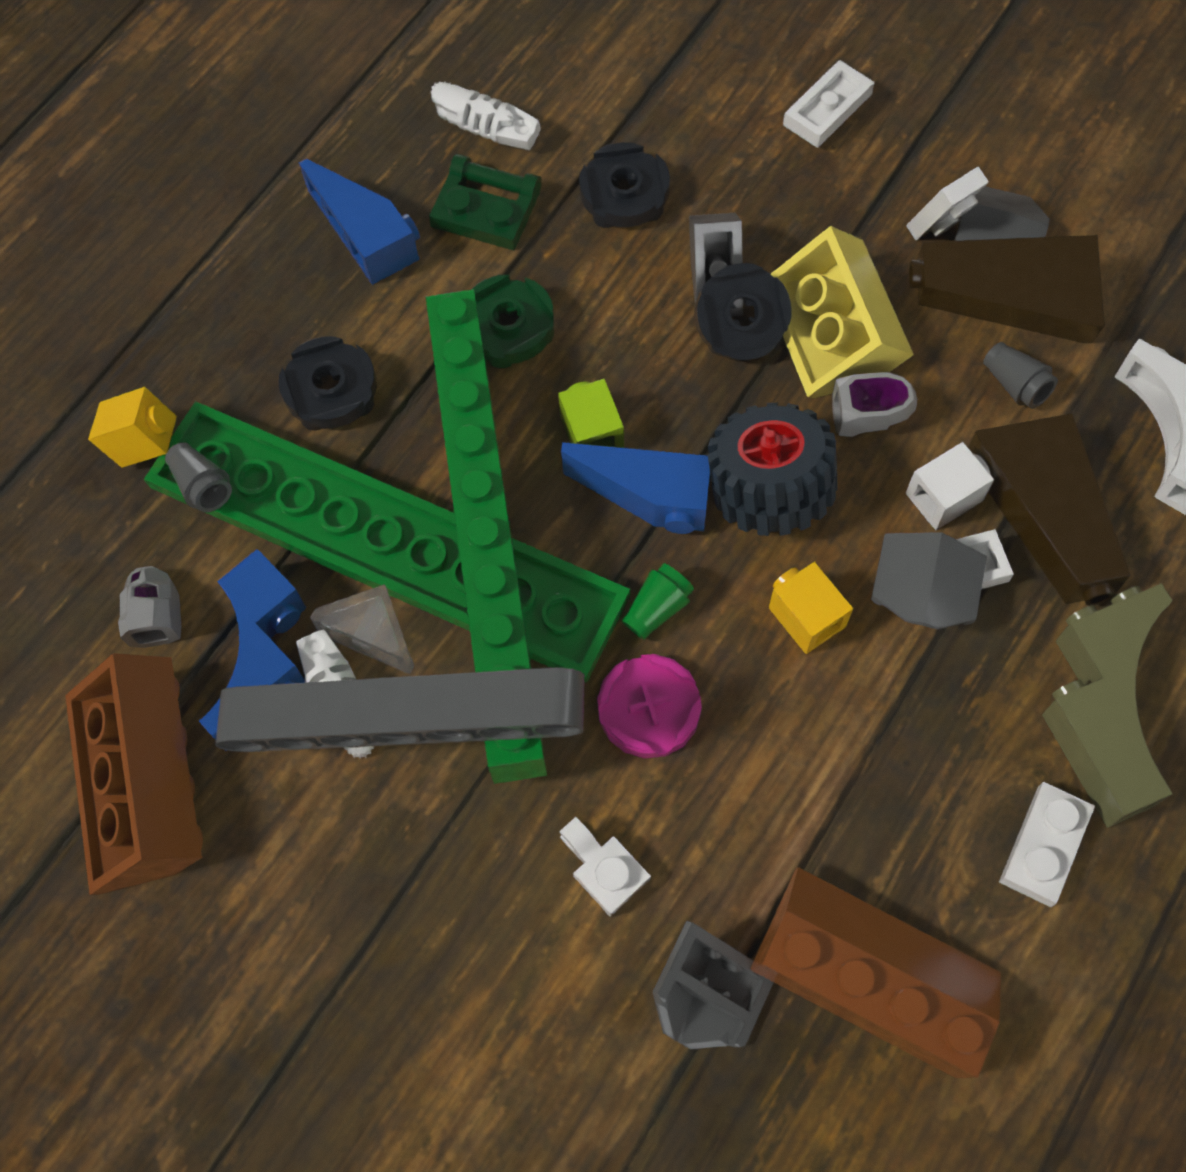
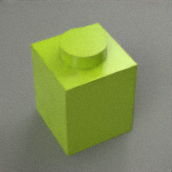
[558,379,624,448]

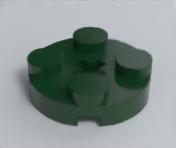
[471,275,554,368]

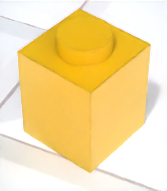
[88,387,177,468]
[769,561,853,654]

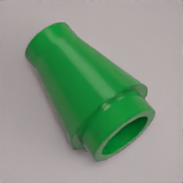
[621,563,694,640]

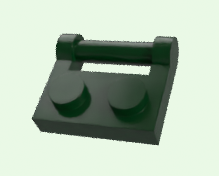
[429,153,542,251]

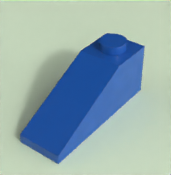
[299,159,420,285]
[561,442,710,534]

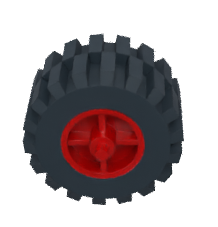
[708,402,838,536]

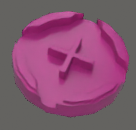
[597,654,702,759]

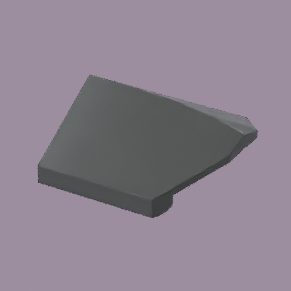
[955,186,1049,241]
[871,532,987,629]
[653,921,774,1049]

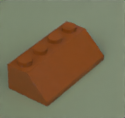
[65,653,203,895]
[750,867,1001,1078]

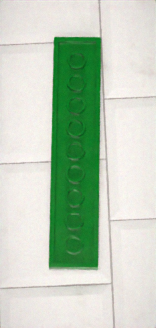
[144,401,630,684]

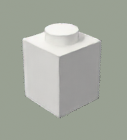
[906,442,994,531]

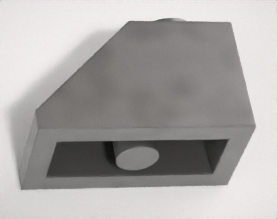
[689,213,743,316]

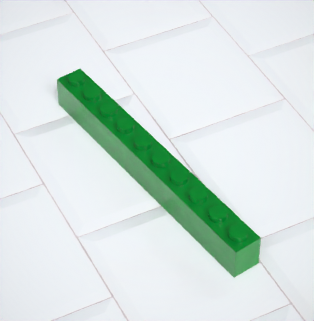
[425,289,547,784]

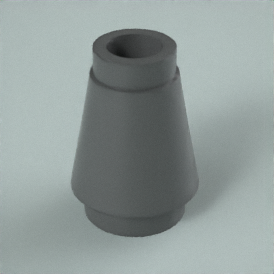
[983,342,1058,409]
[165,443,232,512]

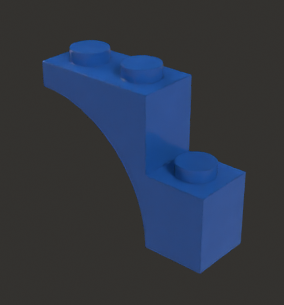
[199,549,306,751]

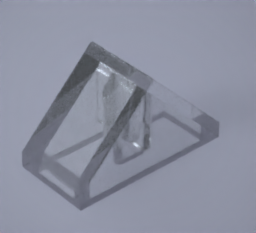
[310,584,415,674]

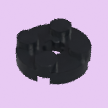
[579,142,670,228]
[694,263,792,361]
[279,336,377,431]

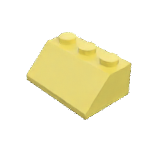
[771,226,914,399]

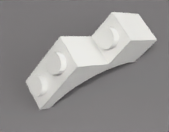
[1115,339,1186,515]

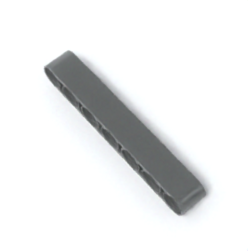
[215,668,584,752]

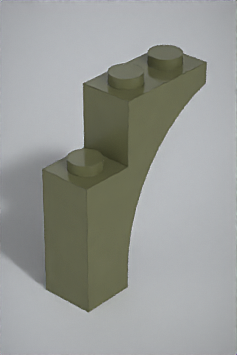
[1042,583,1173,828]

